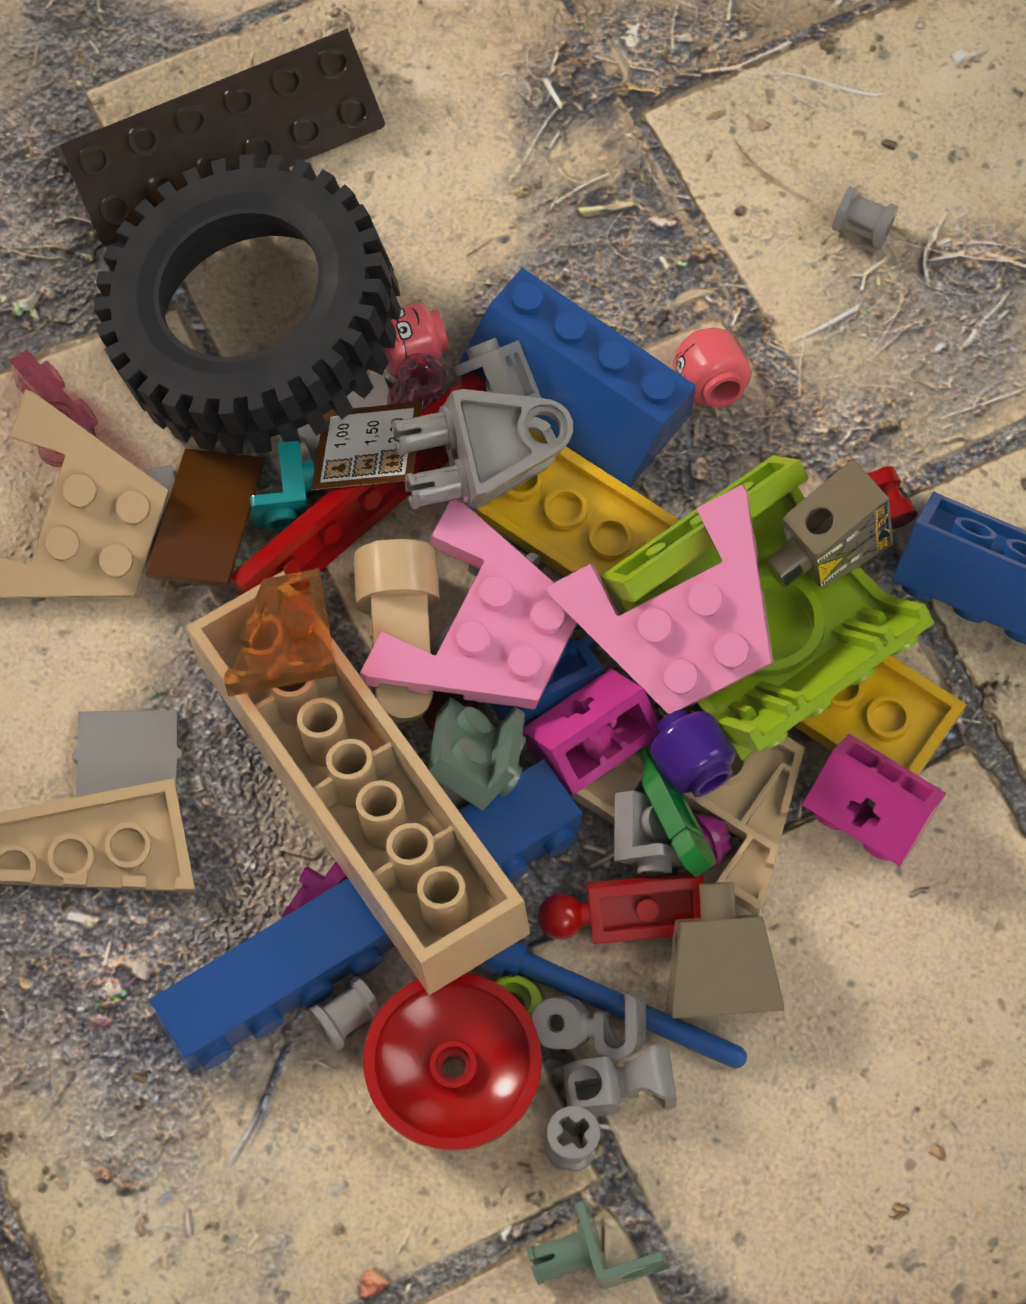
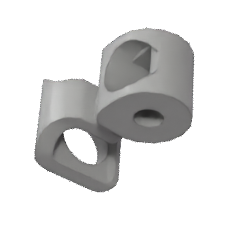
[531,991,646,1060]
[562,1044,677,1117]

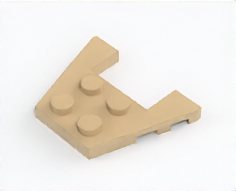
[0,389,170,598]
[571,706,805,915]

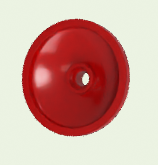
[363,973,542,1151]

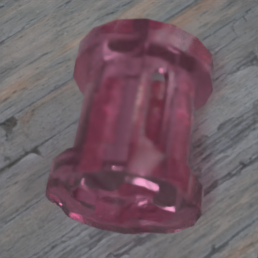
[387,353,447,413]

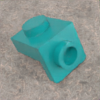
[250,440,316,531]

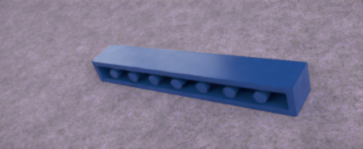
[149,759,582,1073]

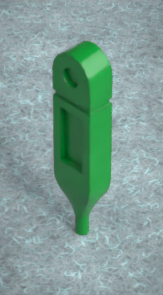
[638,747,716,877]

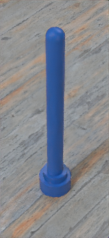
[480,941,747,1069]

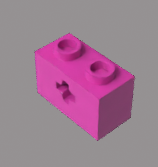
[523,668,660,795]
[802,733,947,866]

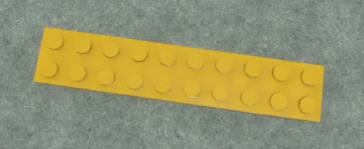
[449,431,967,776]

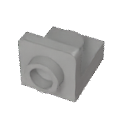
[453,338,541,398]
[614,790,683,877]

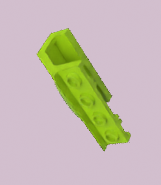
[600,455,934,760]

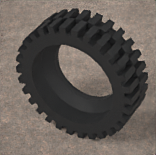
[94,154,401,454]

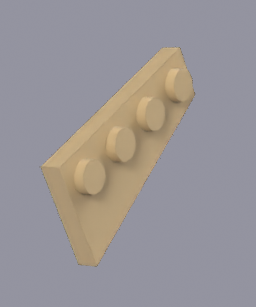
[0,778,196,893]

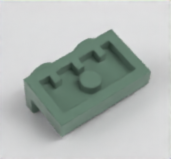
[428,697,526,811]

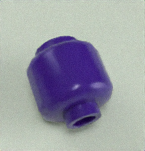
[650,709,736,797]

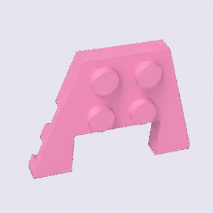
[546,485,774,714]
[359,499,577,709]

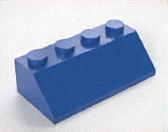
[458,268,696,488]
[892,491,1026,644]

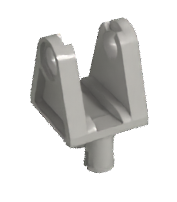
[392,389,573,511]

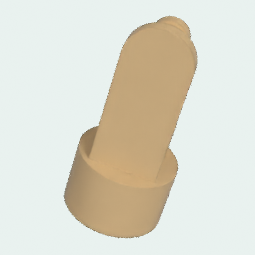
[354,538,440,723]

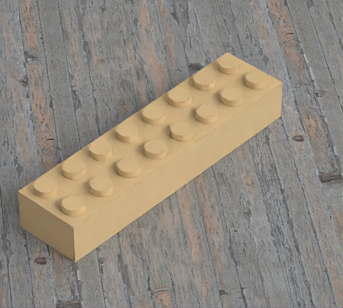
[186,571,530,995]

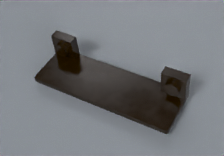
[53,28,385,243]

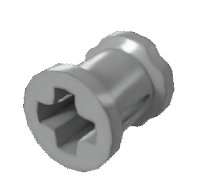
[832,186,899,250]
[308,975,381,1052]
[545,1106,600,1172]

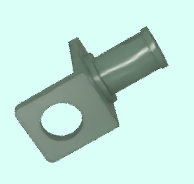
[527,1201,670,1289]

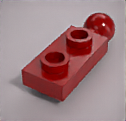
[538,873,704,944]

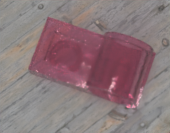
[9,349,98,467]

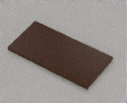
[145,449,265,587]

